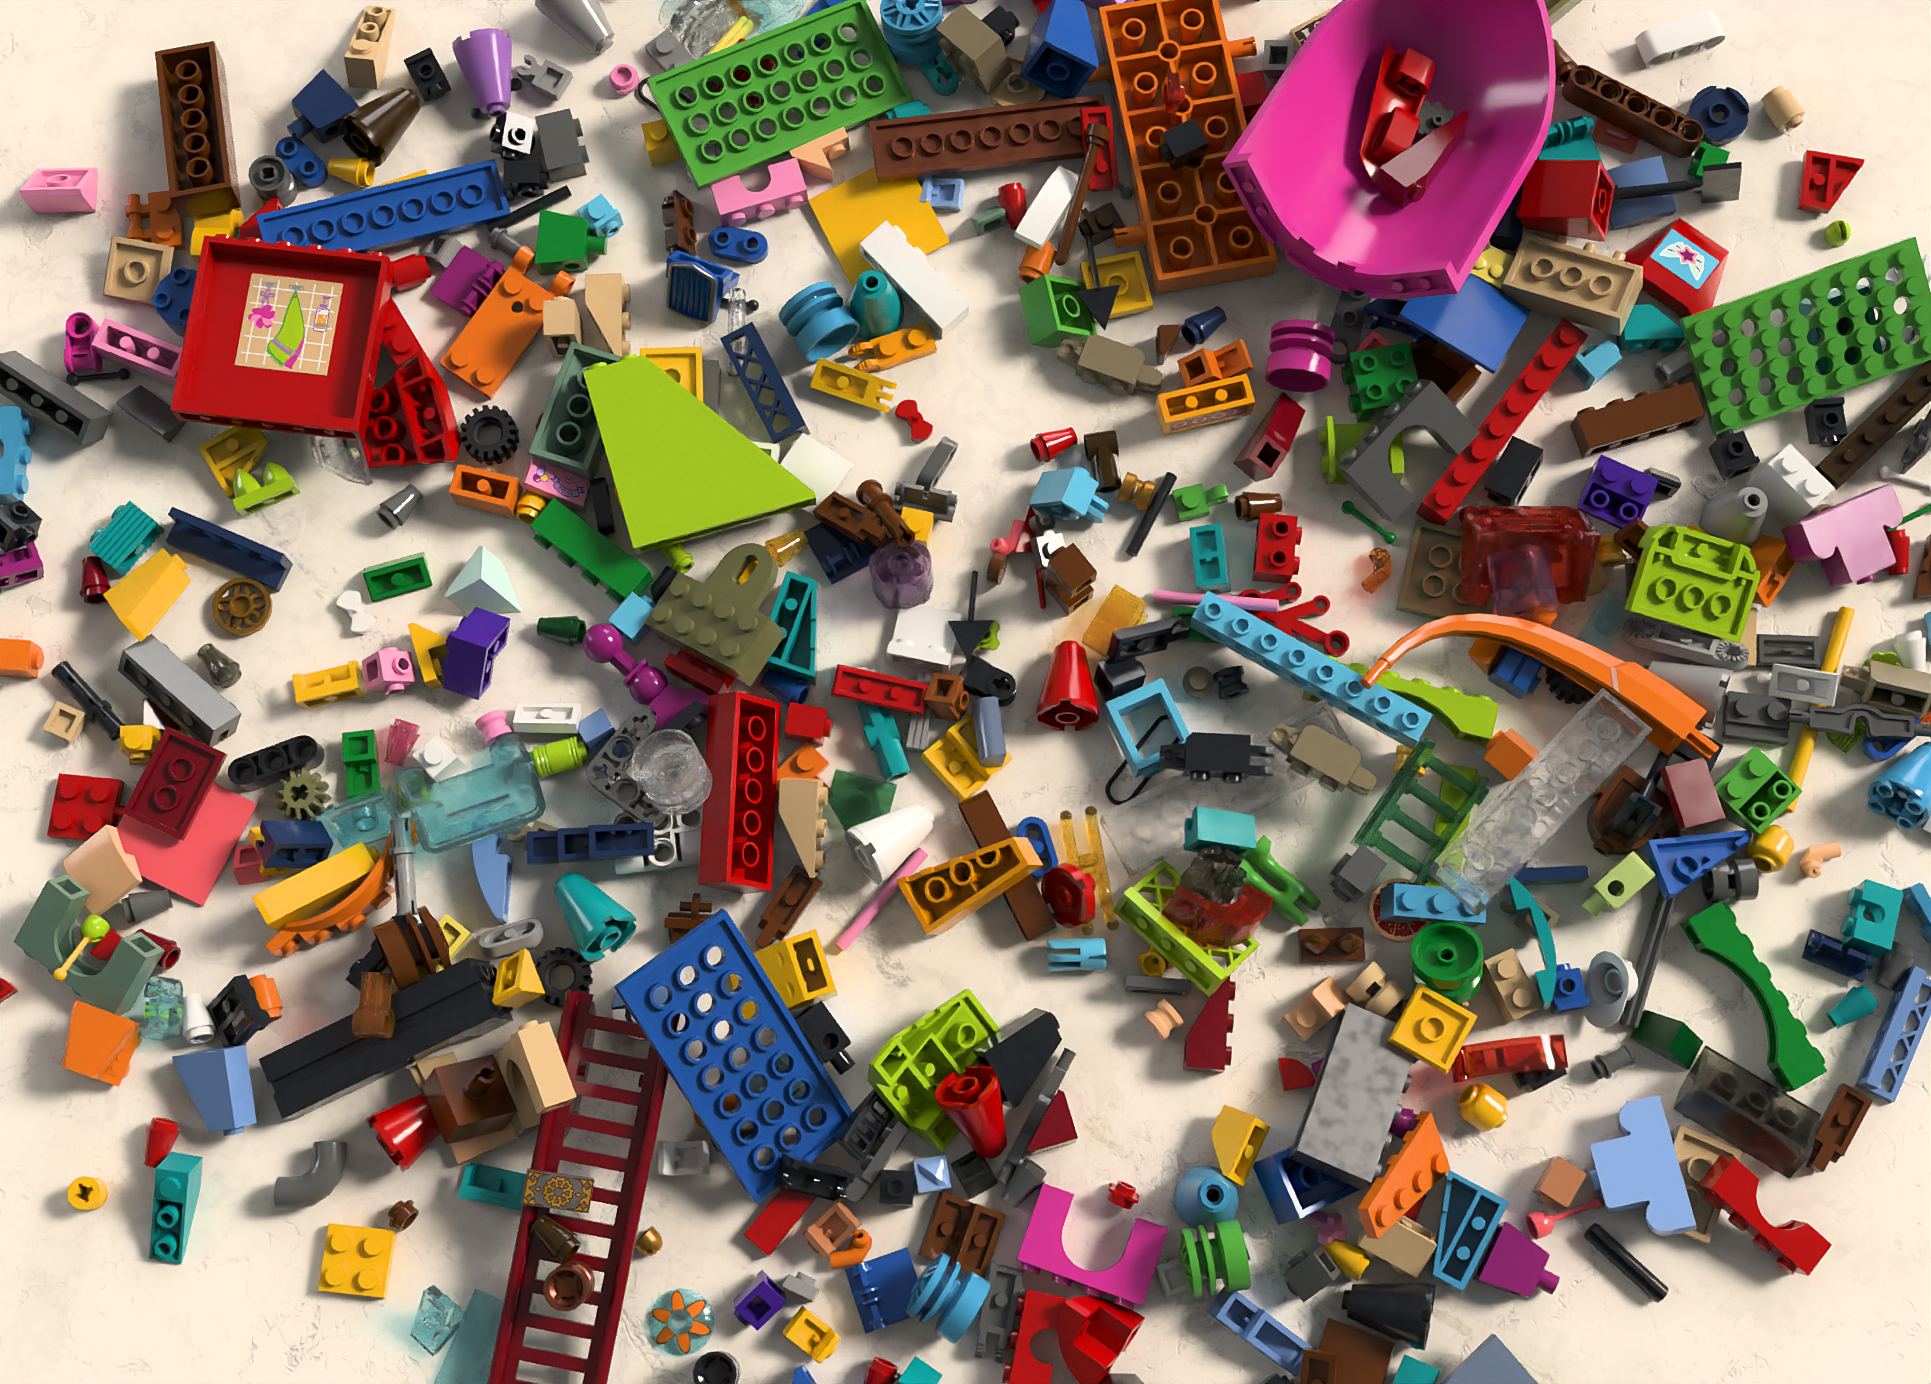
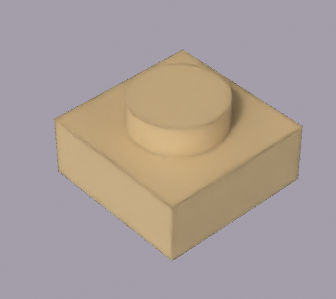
[42,701,88,744]

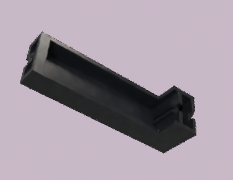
[259,958,513,1119]

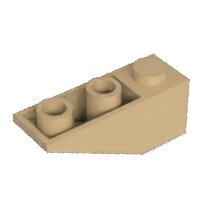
[344,5,396,90]
[585,273,631,357]
[779,777,828,878]

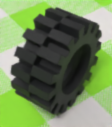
[460,405,520,465]
[534,947,593,1008]

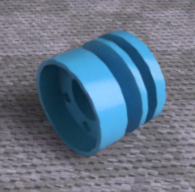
[880,0,944,65]
[778,281,860,362]
[905,1252,991,1344]

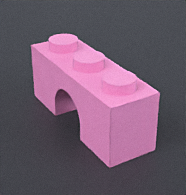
[711,158,808,227]

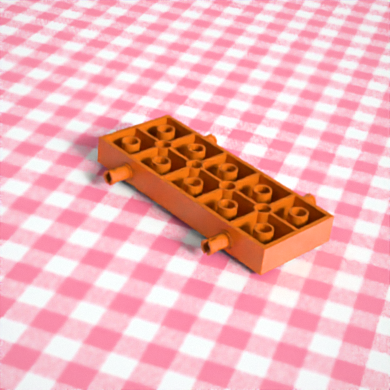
[1086,0,1278,295]

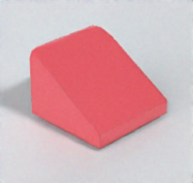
[233,844,271,885]

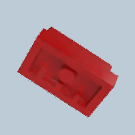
[664,650,735,695]

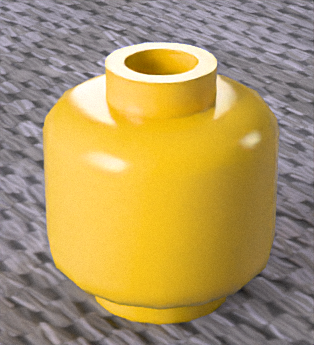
[1746,825,1794,873]
[1457,1082,1508,1132]

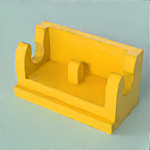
[292,660,366,710]

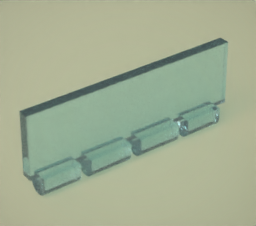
[434,1289,504,1384]

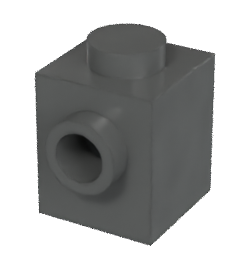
[1283,1245,1342,1303]

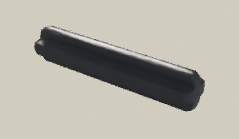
[1584,1223,1669,1303]

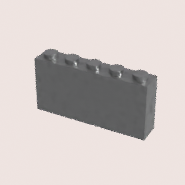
[1289,1003,1418,1190]

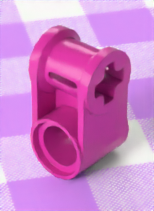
[64,312,103,374]

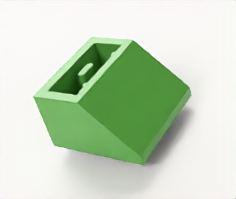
[1714,746,1803,836]

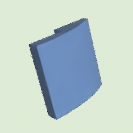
[1607,155,1676,230]

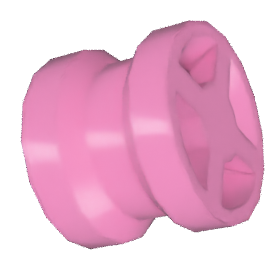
[475,710,514,747]

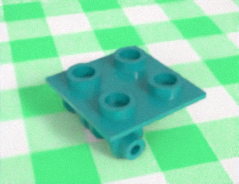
[1537,115,1603,164]

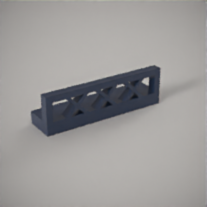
[720,322,811,444]
[166,507,293,591]

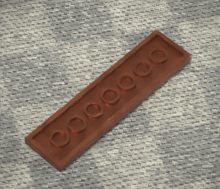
[868,94,1105,182]

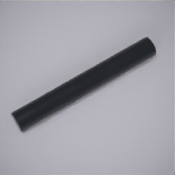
[486,185,572,233]
[1126,472,1177,557]

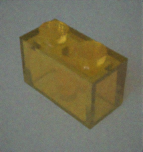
[1082,584,1149,659]

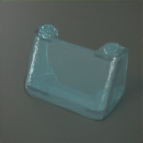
[394,732,546,854]

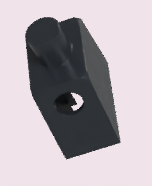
[794,1001,856,1075]

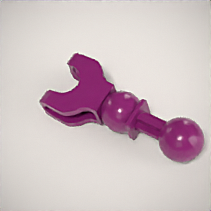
[582,623,709,759]

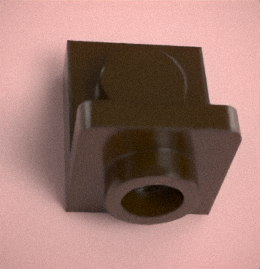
[1077,202,1126,247]

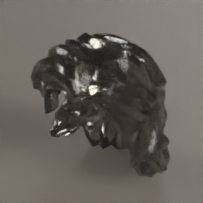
[1179,845,1247,923]

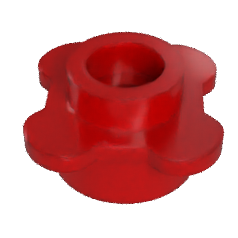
[1107,1181,1140,1209]

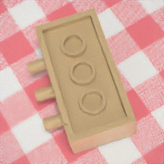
[1503,233,1643,336]

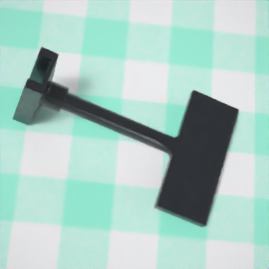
[1612,162,1742,204]
[1602,724,1723,849]

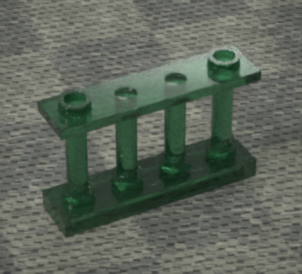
[1350,736,1490,885]

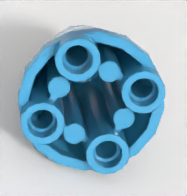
[1867,742,1931,831]
[1174,1165,1240,1232]

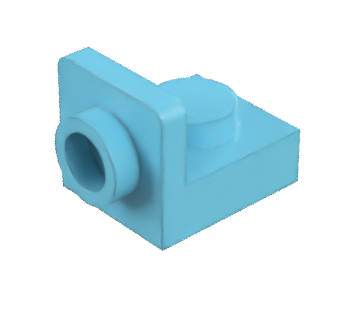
[577,193,624,238]

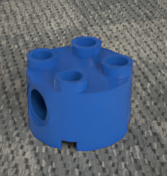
[152,267,197,337]

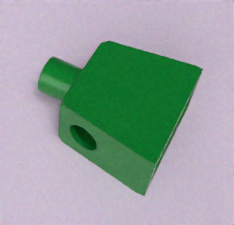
[535,210,607,275]

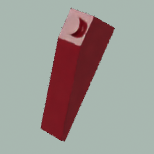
[1376,110,1470,209]

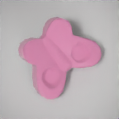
[1309,1211,1347,1245]

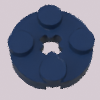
[1686,85,1749,147]

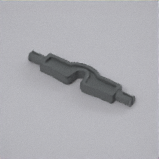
[1786,704,1931,741]
[995,1048,1076,1185]

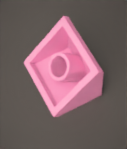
[20,168,98,214]

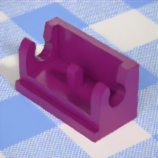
[0,541,44,590]

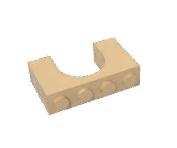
[495,1020,576,1136]

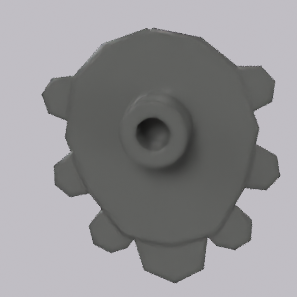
[1417,100,1454,135]

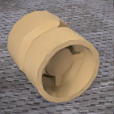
[1344,961,1407,1017]

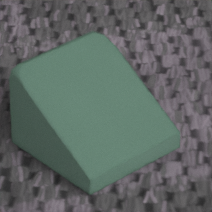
[970,206,1006,236]

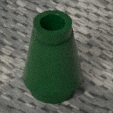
[537,616,586,647]

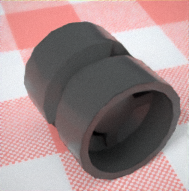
[248,155,298,208]
[1701,858,1759,903]

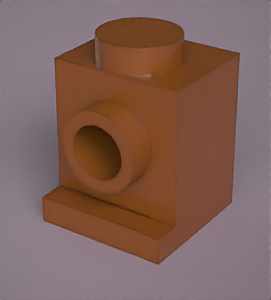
[924,672,969,721]

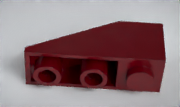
[1233,392,1306,482]
[1183,976,1236,1073]

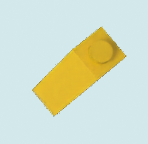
[103,548,191,642]

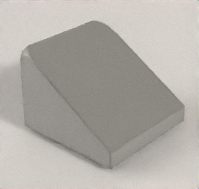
[420,234,463,270]

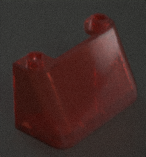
[1461,506,1601,605]

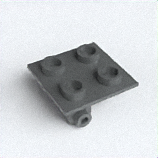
[1900,409,1931,474]

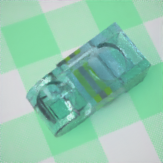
[138,976,184,1041]

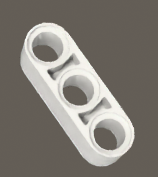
[1635,10,1726,67]

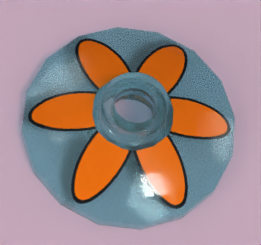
[648,1288,715,1356]

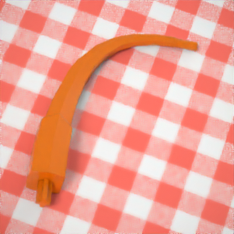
[1360,613,1719,761]

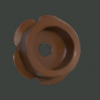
[388,1200,419,1231]

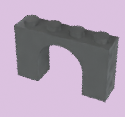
[1335,379,1480,522]

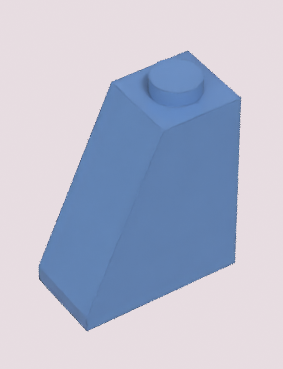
[172,1045,257,1136]

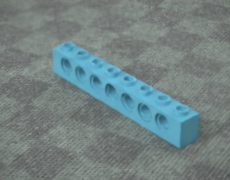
[1190,590,1433,750]

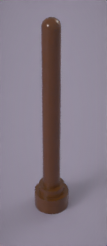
[1054,123,1111,266]

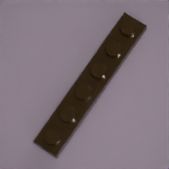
[1815,360,1931,490]

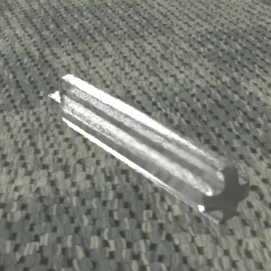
[726,288,746,378]

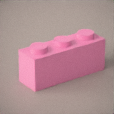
[91,318,182,386]

